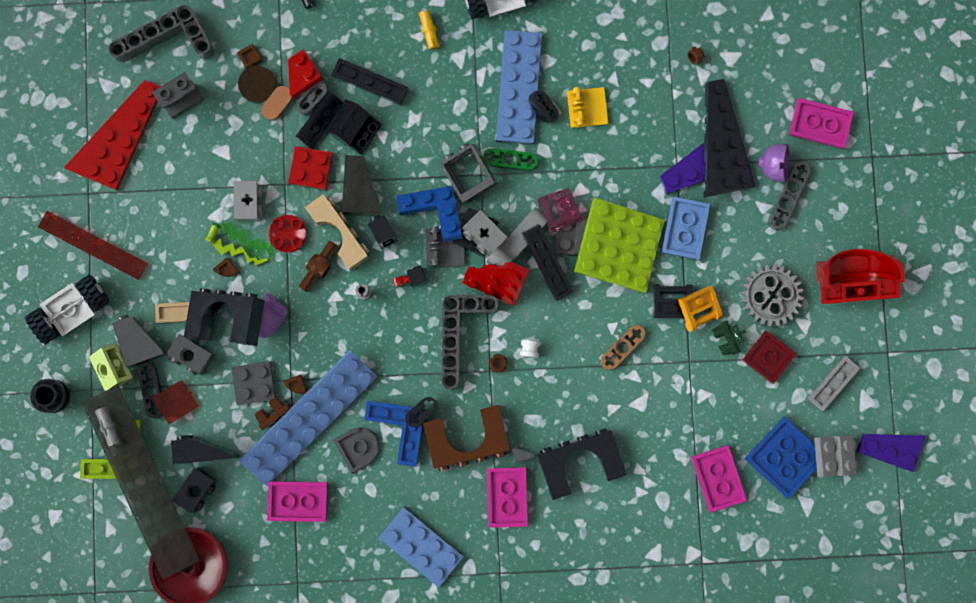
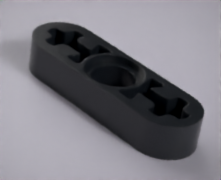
[138,363,165,418]

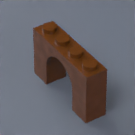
[423,405,510,471]

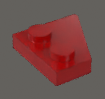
[288,49,323,99]

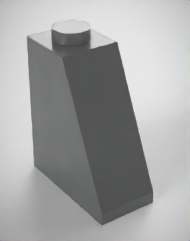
[112,315,168,368]

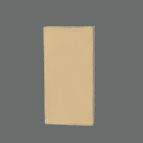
[155,302,189,324]

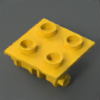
[567,87,608,128]

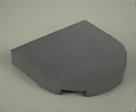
[333,428,379,474]

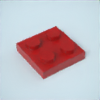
[288,146,333,190]

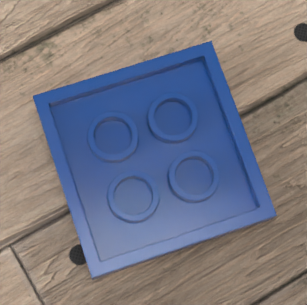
[744,416,817,499]

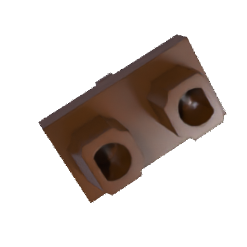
[255,396,290,431]

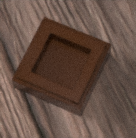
[237,44,263,69]

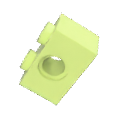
[89,344,133,391]

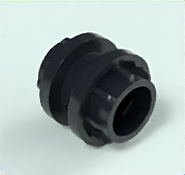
[30,379,70,413]

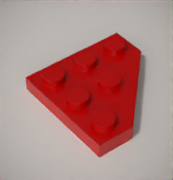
[462,262,529,306]

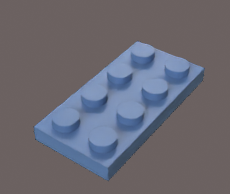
[379,507,464,587]

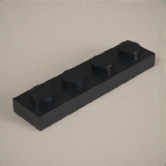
[331,58,408,106]
[521,224,574,301]

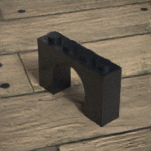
[184,288,265,346]
[537,428,627,500]

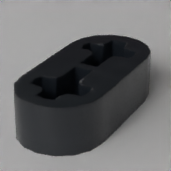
[528,90,559,123]
[405,397,438,427]

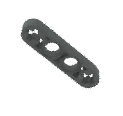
[769,161,810,230]

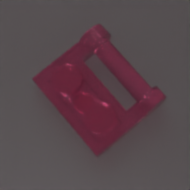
[537,188,582,232]

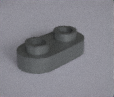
[296,82,329,116]

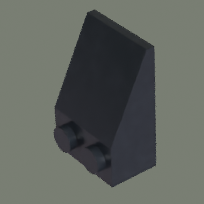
[171,435,239,464]

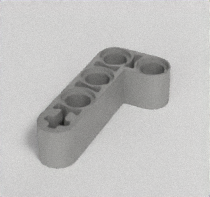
[487,207,550,266]

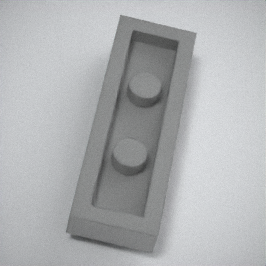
[807,356,860,412]

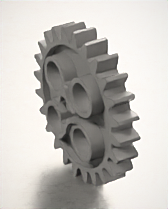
[740,265,804,327]

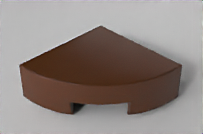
[212,257,240,277]
[283,374,308,394]

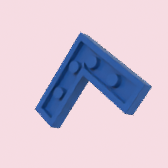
[396,186,462,242]
[364,401,425,467]

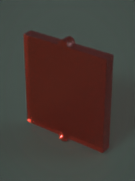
[152,380,199,424]

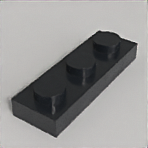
[295,92,343,149]

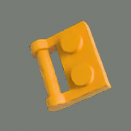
[678,285,723,332]

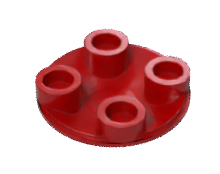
[268,215,307,253]

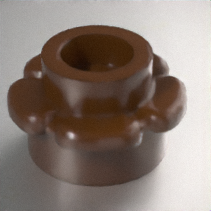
[687,46,705,65]
[489,354,508,373]

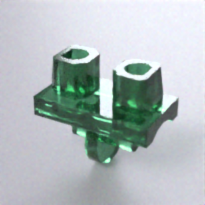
[712,320,747,355]

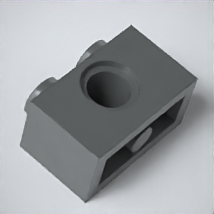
[166,334,215,376]

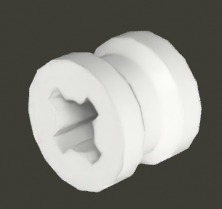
[520,340,540,358]

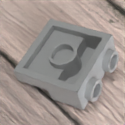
[814,435,859,477]

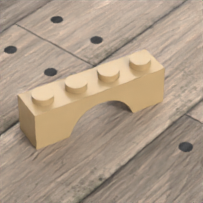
[305,194,369,271]

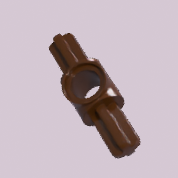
[299,241,338,292]

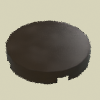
[238,65,276,104]

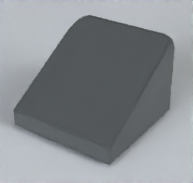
[511,448,534,463]

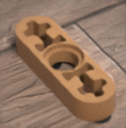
[600,325,645,370]

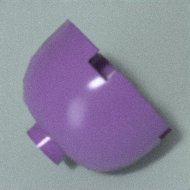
[759,144,790,182]

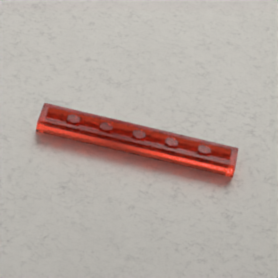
[38,211,148,280]

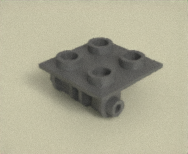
[426,227,464,267]

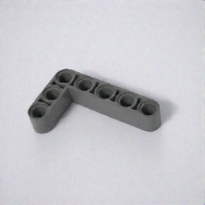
[109,5,214,62]
[442,295,498,390]

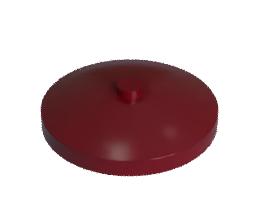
[149,527,228,603]

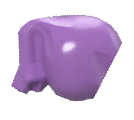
[259,293,287,338]

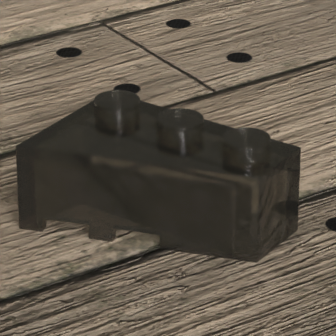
[342,155,382,217]

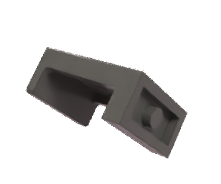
[152,72,205,119]

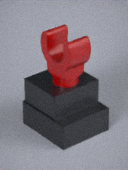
[393,265,427,287]

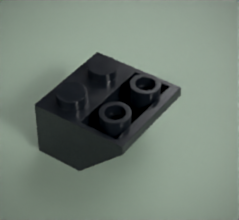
[325,99,382,155]

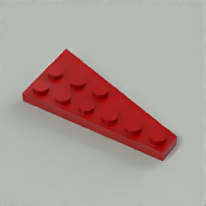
[64,80,161,191]

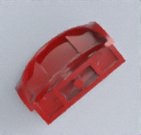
[816,249,905,304]

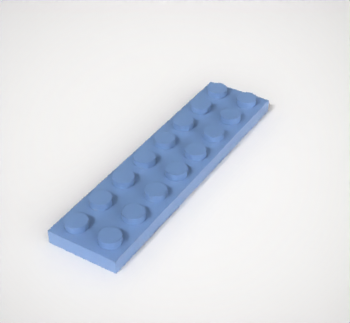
[239,350,377,486]

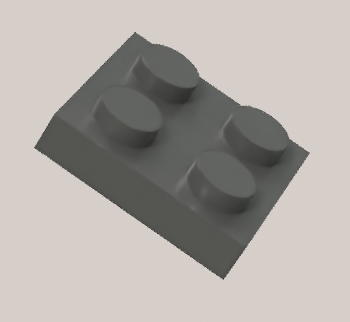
[232,361,275,405]

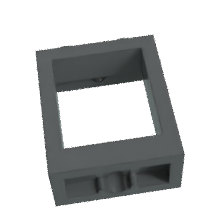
[440,143,498,203]

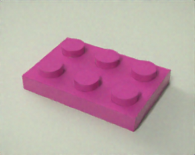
[788,98,854,149]
[691,445,747,513]
[487,467,528,528]
[267,481,328,522]

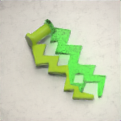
[205,222,272,266]

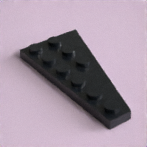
[703,79,755,198]

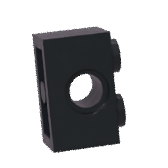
[367,215,398,250]
[172,467,217,514]

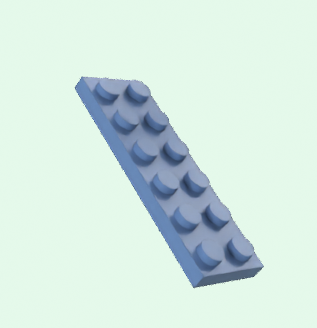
[496,30,542,145]

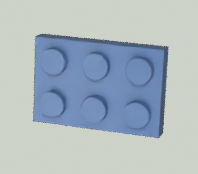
[661,196,710,260]

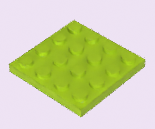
[574,198,664,293]

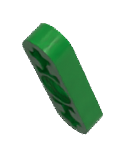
[483,148,538,171]

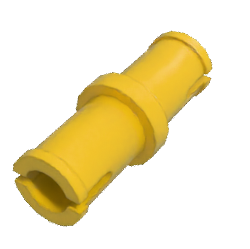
[418,10,440,50]

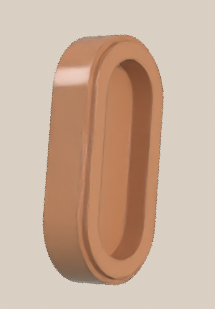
[262,86,293,121]

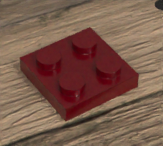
[741,330,796,384]

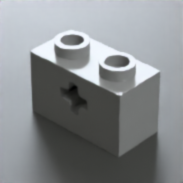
[233,181,263,222]
[461,210,507,256]

